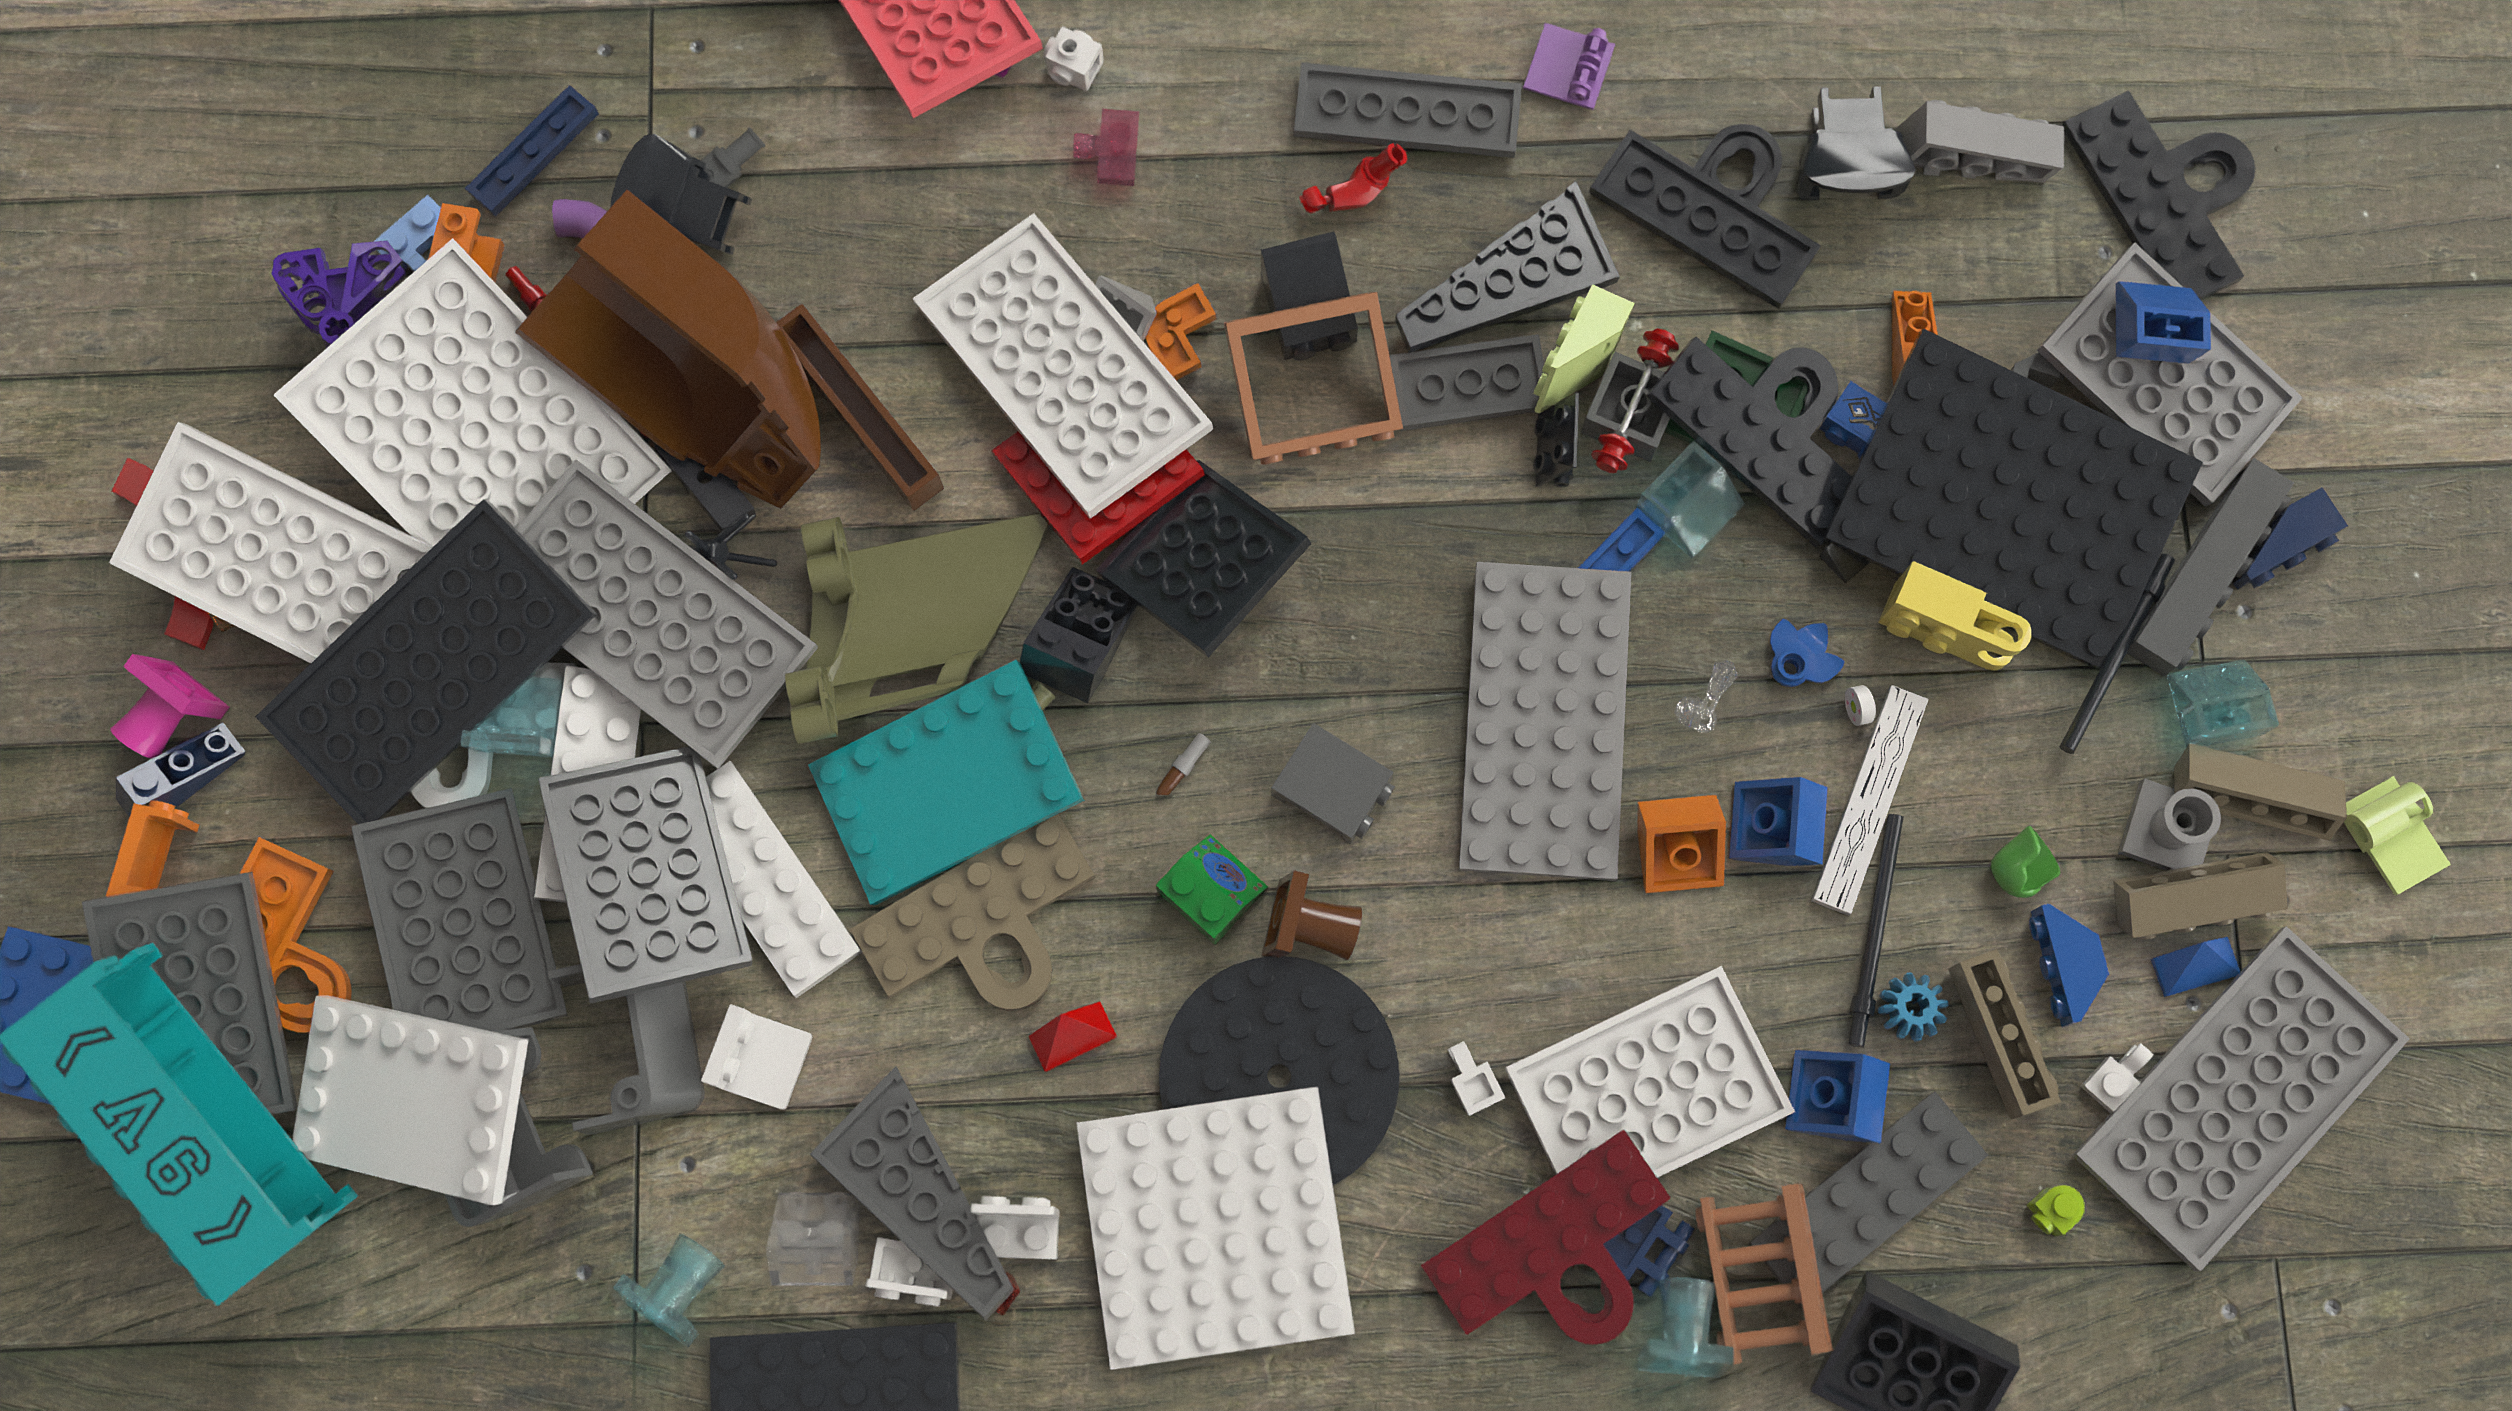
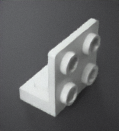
[701,1004,813,1110]
[971,1196,1060,1259]

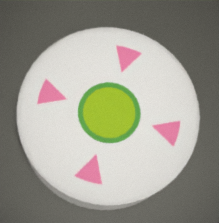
[1845,685,1876,726]

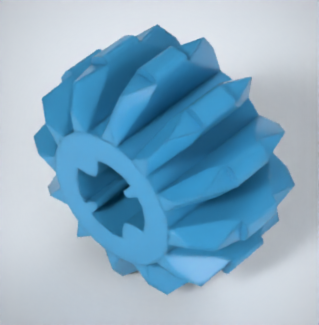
[1878,972,1948,1042]

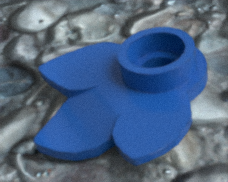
[1770,619,1844,687]

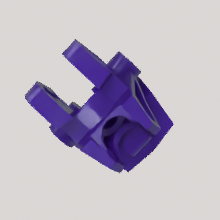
[271,240,406,348]

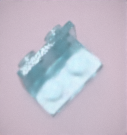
[461,677,562,758]

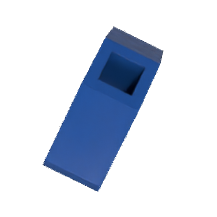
[2029,904,2109,1027]

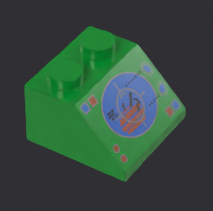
[1155,834,1268,945]

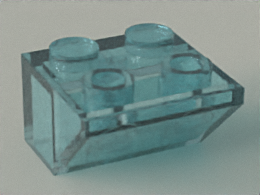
[1635,441,1745,558]
[2167,659,2279,748]

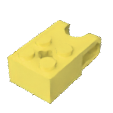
[1878,561,2031,671]

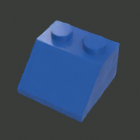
[1729,777,1828,866]
[1785,1050,1890,1144]

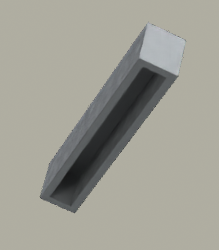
[2127,458,2294,676]

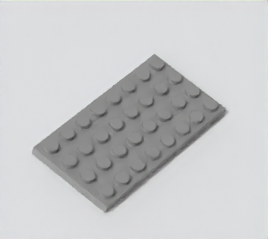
[516,459,818,769]
[1458,562,1631,881]
[2072,926,2410,1272]

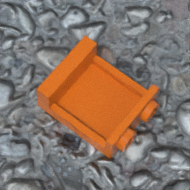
[428,203,505,282]
[106,800,199,896]

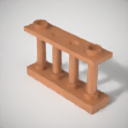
[1696,1184,1832,1365]

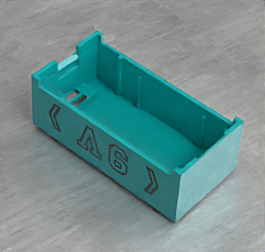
[0,943,358,1306]

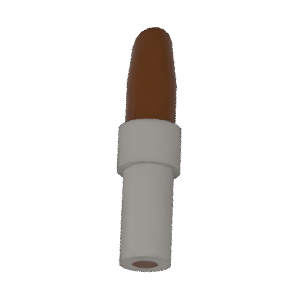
[1156,733,1211,795]

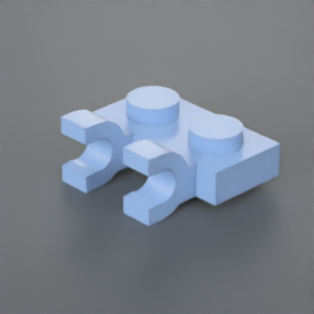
[375,195,441,272]

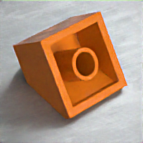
[1638,795,1726,893]

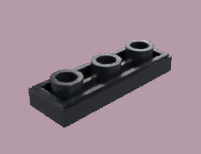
[655,444,755,532]

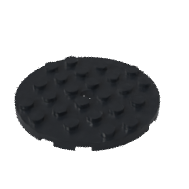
[1159,956,1400,1186]

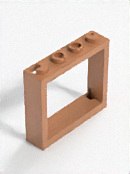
[1224,292,1403,465]

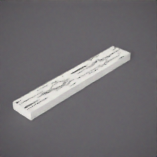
[1811,685,1929,916]

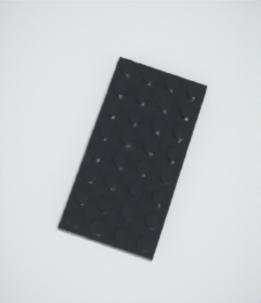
[255,499,597,824]

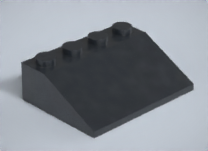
[1811,1270,2020,1411]

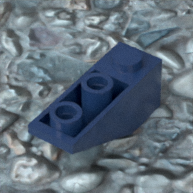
[2233,487,2348,590]
[116,723,246,817]

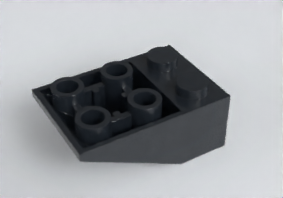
[1020,567,1139,704]

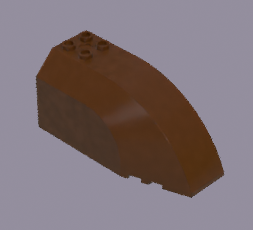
[515,190,821,509]

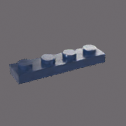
[465,85,599,217]

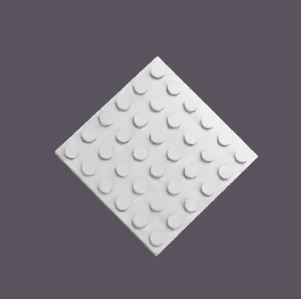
[1077,1087,1355,1370]

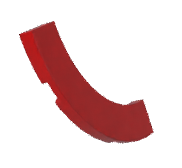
[111,458,216,650]

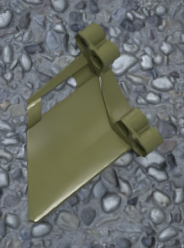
[785,513,1049,744]

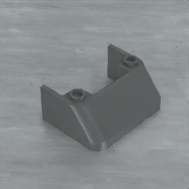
[547,964,705,1135]

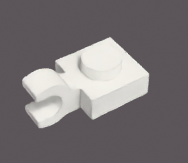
[1447,1041,1505,1116]
[2080,1043,2154,1113]

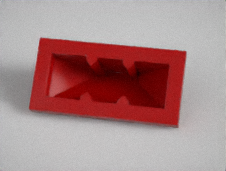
[1028,1001,1118,1073]

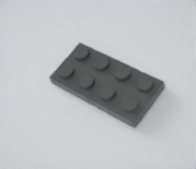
[1389,334,1550,431]

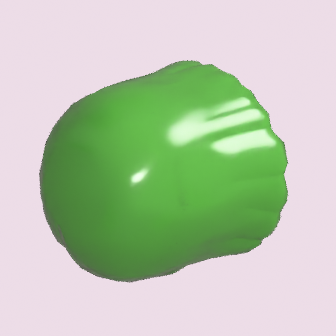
[1991,826,2061,898]

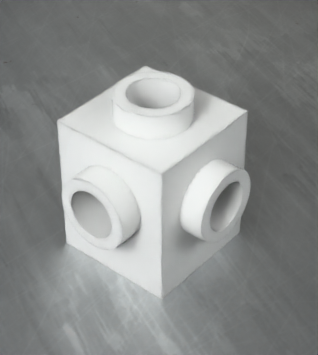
[1043,27,1104,92]

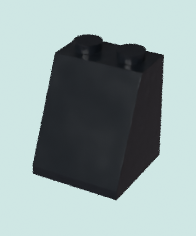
[1261,231,1358,361]

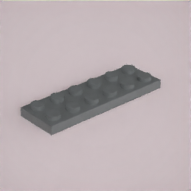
[1294,62,1522,158]
[1748,1091,1988,1308]

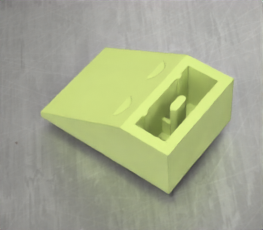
[1533,285,1634,413]

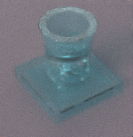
[613,1233,725,1348]
[1637,1278,1734,1378]

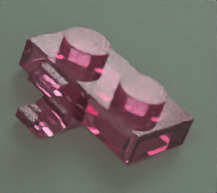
[1073,109,1139,186]

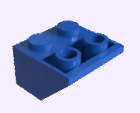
[2115,281,2211,364]

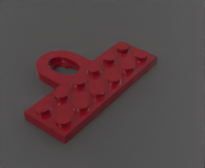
[1421,1129,1671,1344]

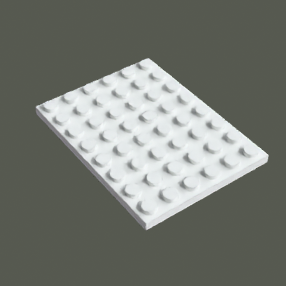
[274,238,672,547]

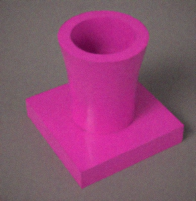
[110,654,230,759]

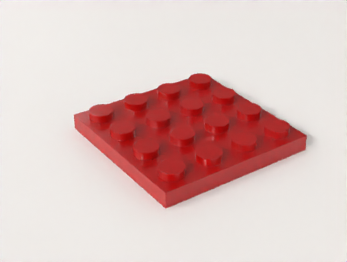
[991,431,1205,565]

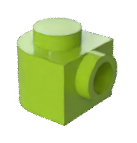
[2026,1185,2085,1236]

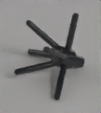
[685,513,777,580]

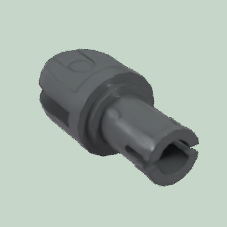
[701,127,766,188]

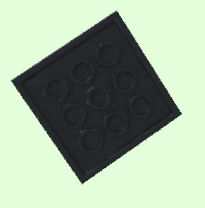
[1096,459,1311,658]

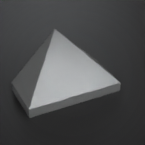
[1095,276,1157,341]

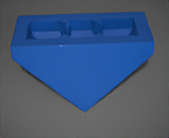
[2151,937,2240,997]

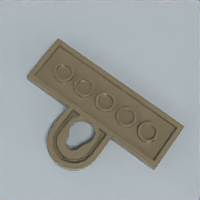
[850,814,1096,1011]

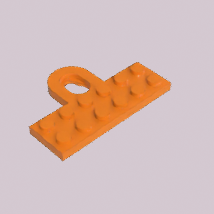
[240,837,352,1034]

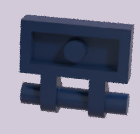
[1604,1205,1695,1298]

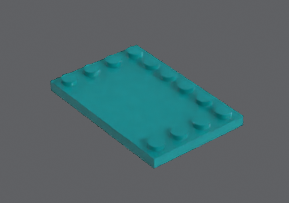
[808,660,1085,906]

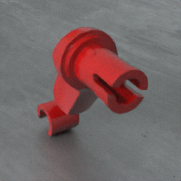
[1299,143,1407,214]

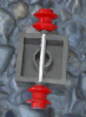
[1581,328,1679,473]

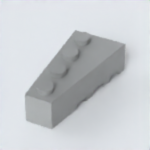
[1893,100,2064,183]

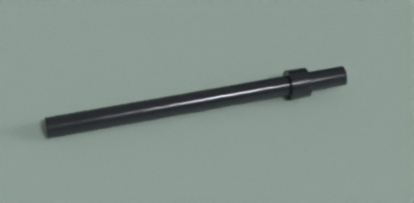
[2059,554,2175,754]
[1848,814,1904,1048]

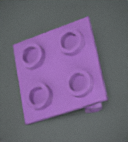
[1523,23,1615,110]

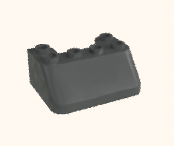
[444,1027,593,1227]

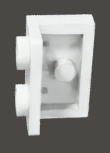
[866,1237,952,1306]

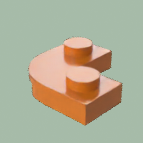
[1146,283,1216,380]

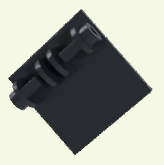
[1533,393,1579,487]

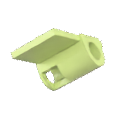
[2344,776,2451,895]

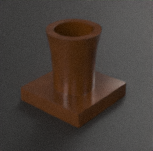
[1261,870,1362,960]

